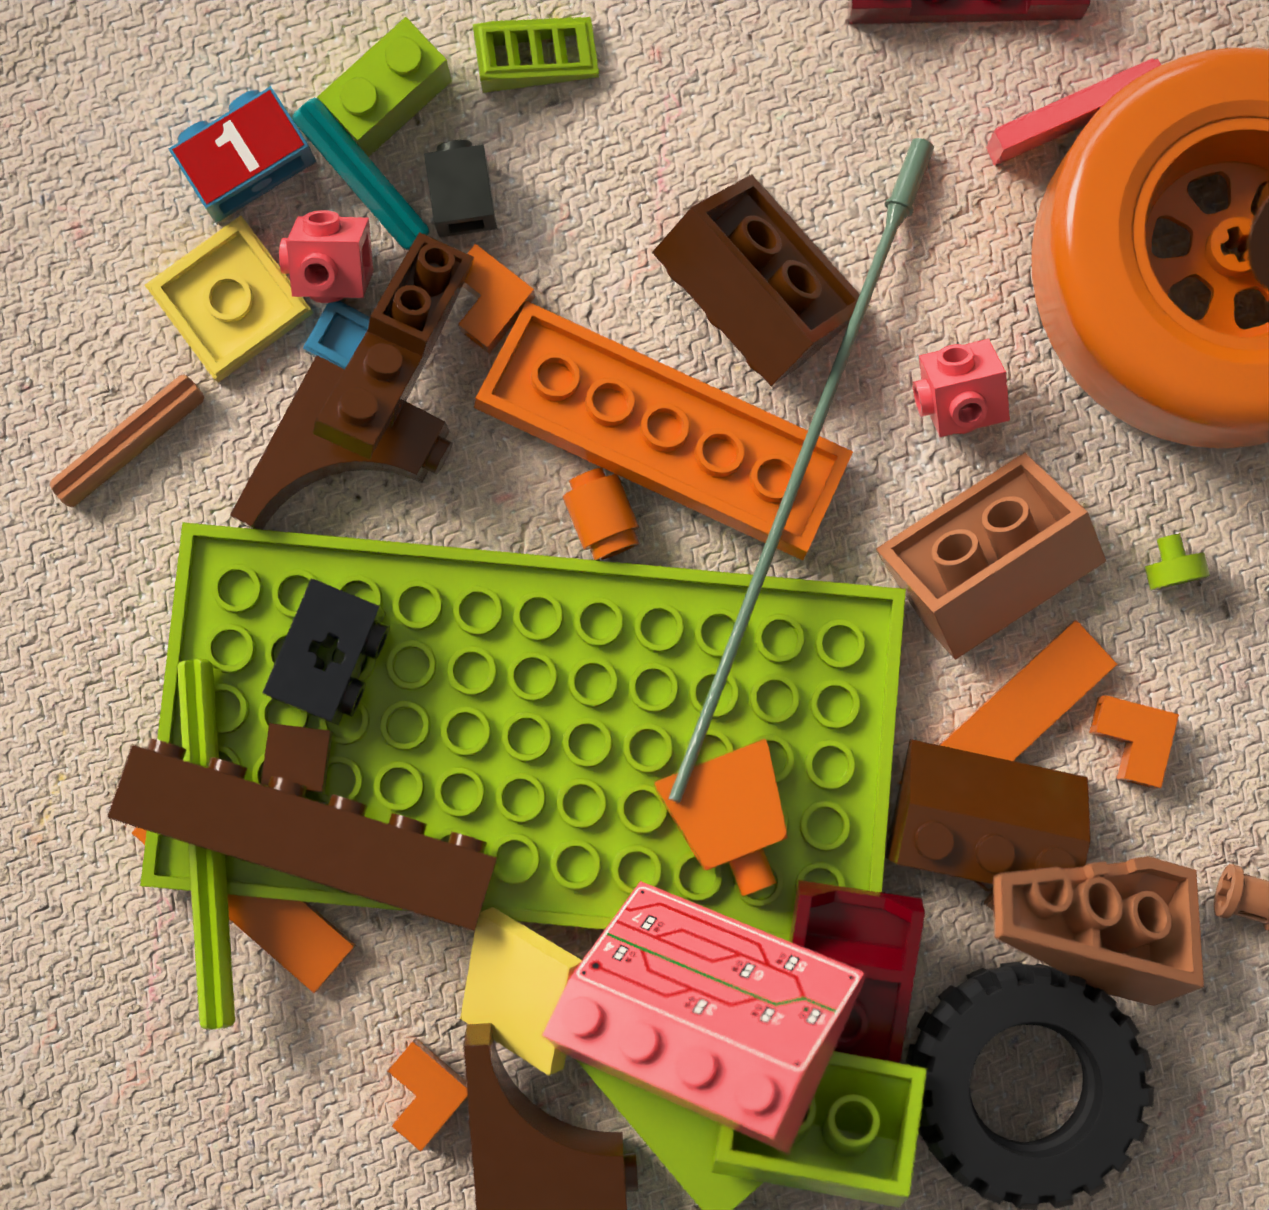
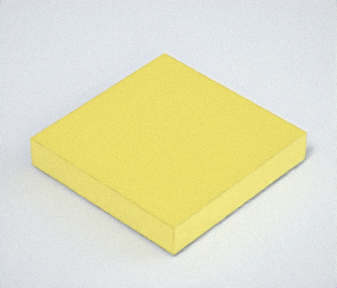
[145,215,313,383]
[460,907,582,1076]

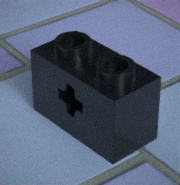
[262,578,390,725]

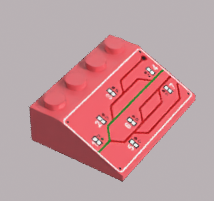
[542,881,867,1153]

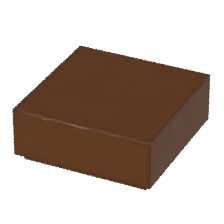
[261,723,333,793]

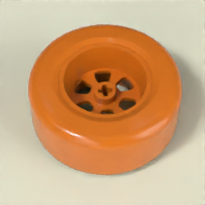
[1031,47,1269,448]

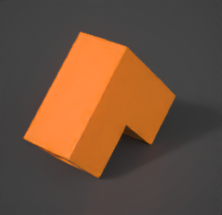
[458,243,535,354]
[1089,695,1179,789]
[388,1038,467,1152]

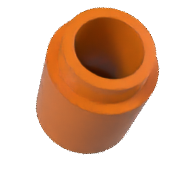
[562,468,640,561]

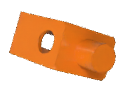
[654,739,788,896]

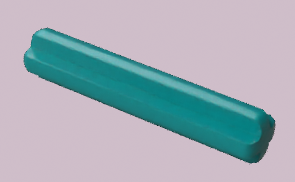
[292,97,430,250]

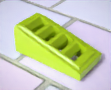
[472,17,599,93]

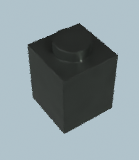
[424,140,497,238]

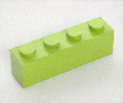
[576,1059,764,1210]

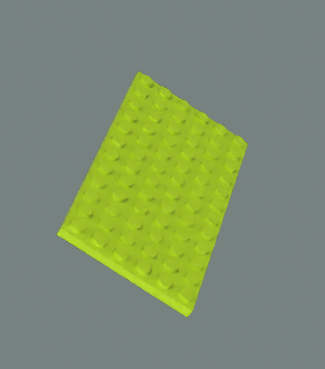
[140,522,906,942]

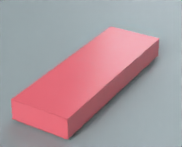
[986,58,1161,166]

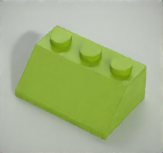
[712,1051,927,1208]

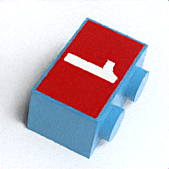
[168,86,316,223]

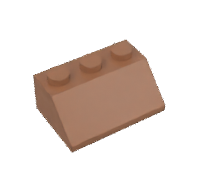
[876,452,1106,660]

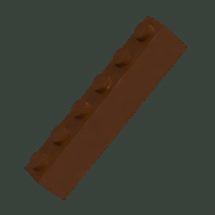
[107,738,497,931]

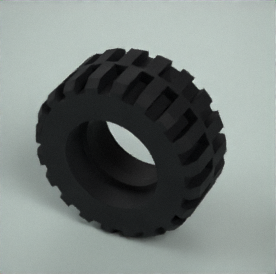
[906,962,1154,1210]

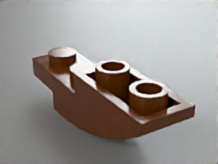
[313,232,474,460]

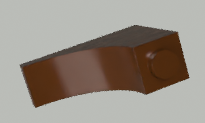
[230,355,453,530]
[464,1023,639,1210]

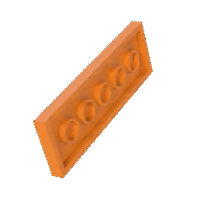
[474,301,853,561]

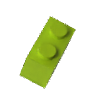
[317,17,452,157]

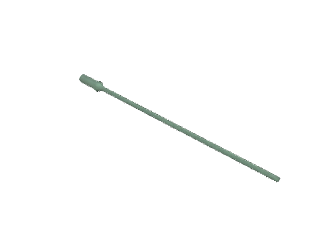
[668,138,934,803]

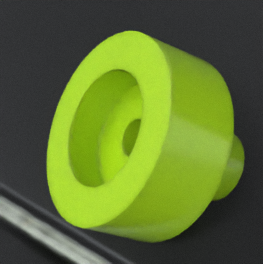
[1144,533,1210,591]

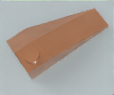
[994,856,1204,1006]

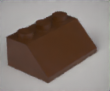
[652,174,869,386]
[885,739,1091,885]

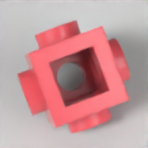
[279,210,373,303]
[913,339,1010,437]

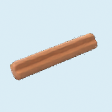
[49,374,205,507]

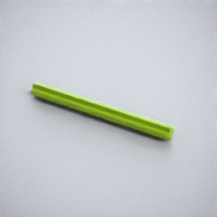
[177,659,235,1030]

